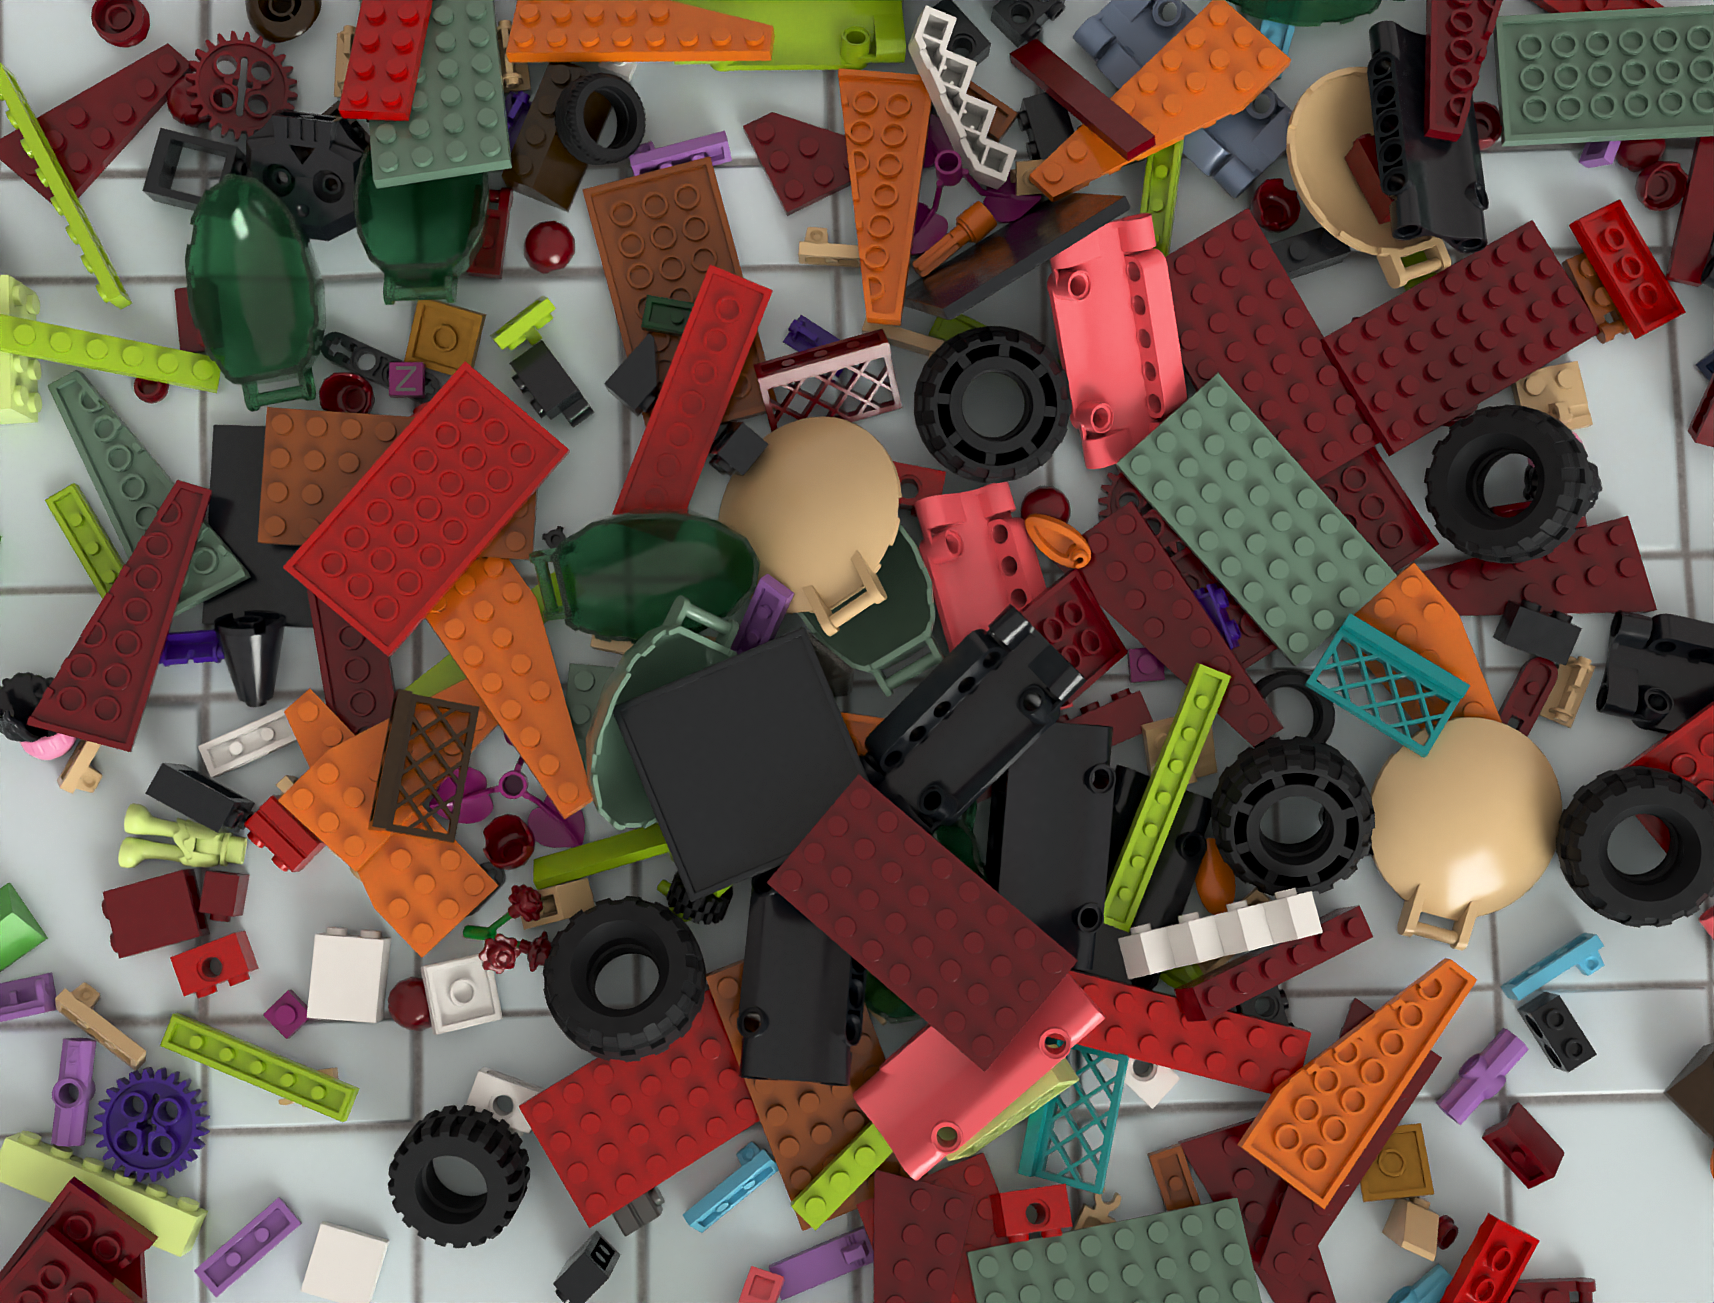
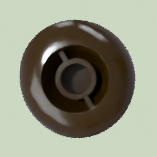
[245,0,322,43]

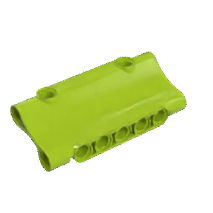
[672,0,906,72]

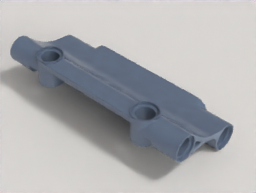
[1073,0,1293,199]

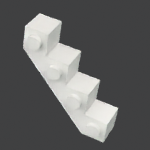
[908,5,1017,190]
[1118,888,1323,979]

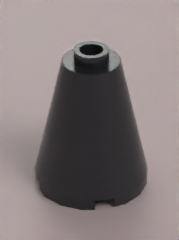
[214,610,285,707]

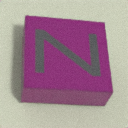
[389,362,425,398]

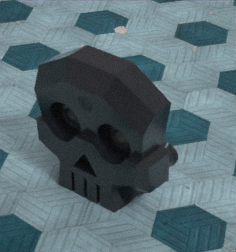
[246,109,370,241]

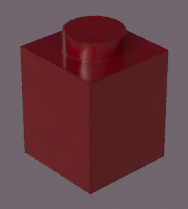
[199,870,250,922]

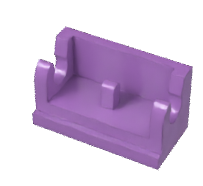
[0,972,56,1022]

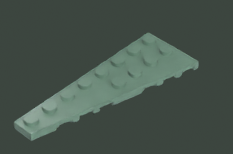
[47,370,251,617]

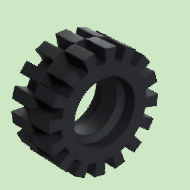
[666,871,733,925]

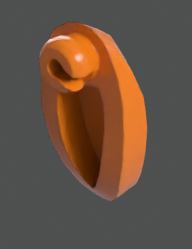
[1025,513,1091,569]
[1195,838,1236,915]

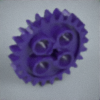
[93,1067,210,1182]

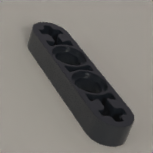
[320,332,442,404]

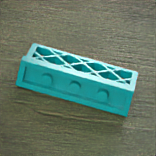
[1305,613,1470,758]
[1018,1037,1129,1194]

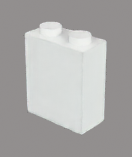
[307,927,391,1023]

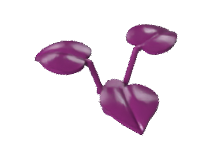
[911,113,1041,255]
[429,732,585,848]

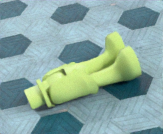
[118,803,247,868]

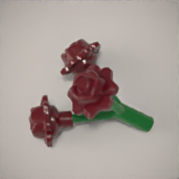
[463,884,552,974]

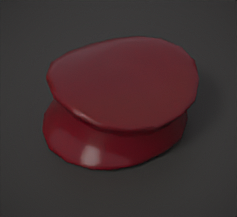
[91,0,150,48]

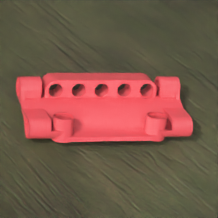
[1047,213,1187,469]
[913,481,1073,710]
[852,973,1106,1181]

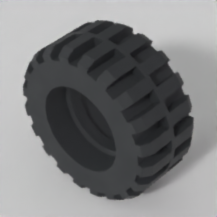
[388,1105,530,1248]

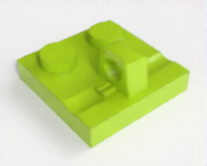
[490,296,556,350]

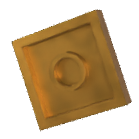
[404,296,486,375]
[1360,1123,1434,1202]

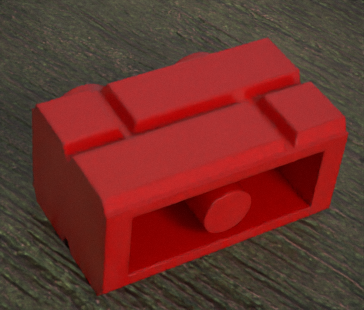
[244,795,326,872]

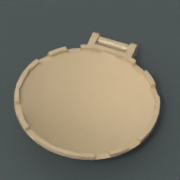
[1286,67,1451,289]
[718,416,902,637]
[1370,717,1562,951]

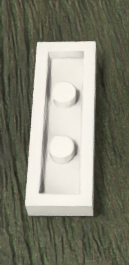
[198,706,297,778]

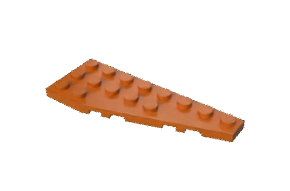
[1237,958,1478,1209]

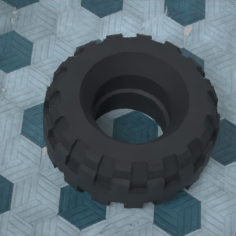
[914,326,1072,483]
[1424,404,1593,564]
[1211,736,1375,896]
[1556,766,1714,928]
[543,896,707,1062]

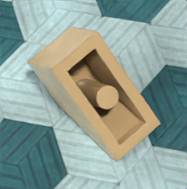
[521,878,595,930]
[1382,1196,1439,1261]

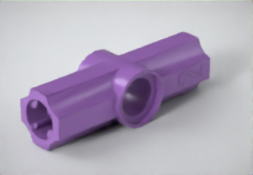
[1436,1028,1529,1125]
[51,1038,96,1147]

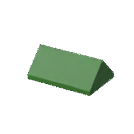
[0,883,48,972]

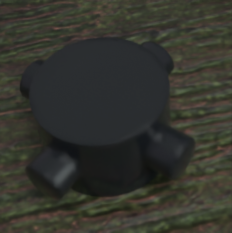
[542,526,571,555]

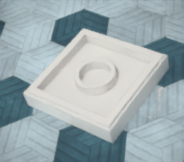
[421,954,503,1035]
[300,1221,389,1303]

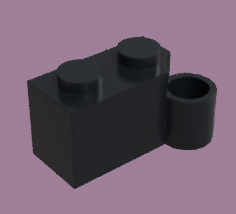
[509,340,595,428]

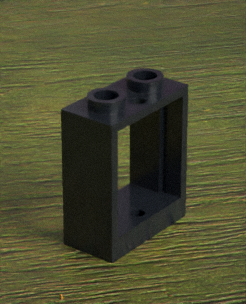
[142,128,248,220]
[145,763,255,833]

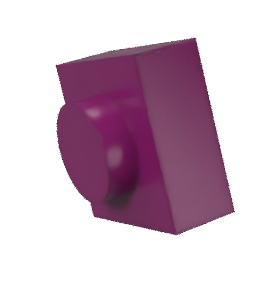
[1127,648,1165,683]
[263,989,310,1039]

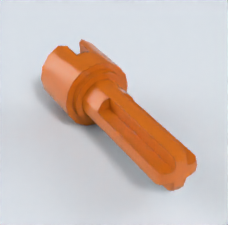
[912,201,997,278]

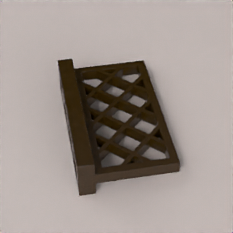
[368,689,479,843]

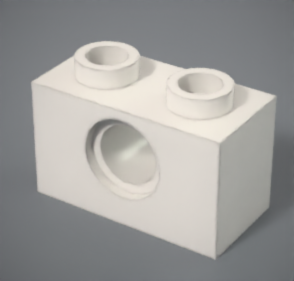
[1098,1056,1181,1109]
[466,1067,545,1136]

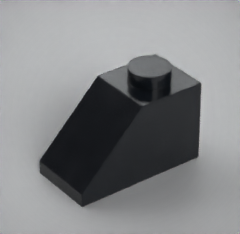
[604,334,660,417]

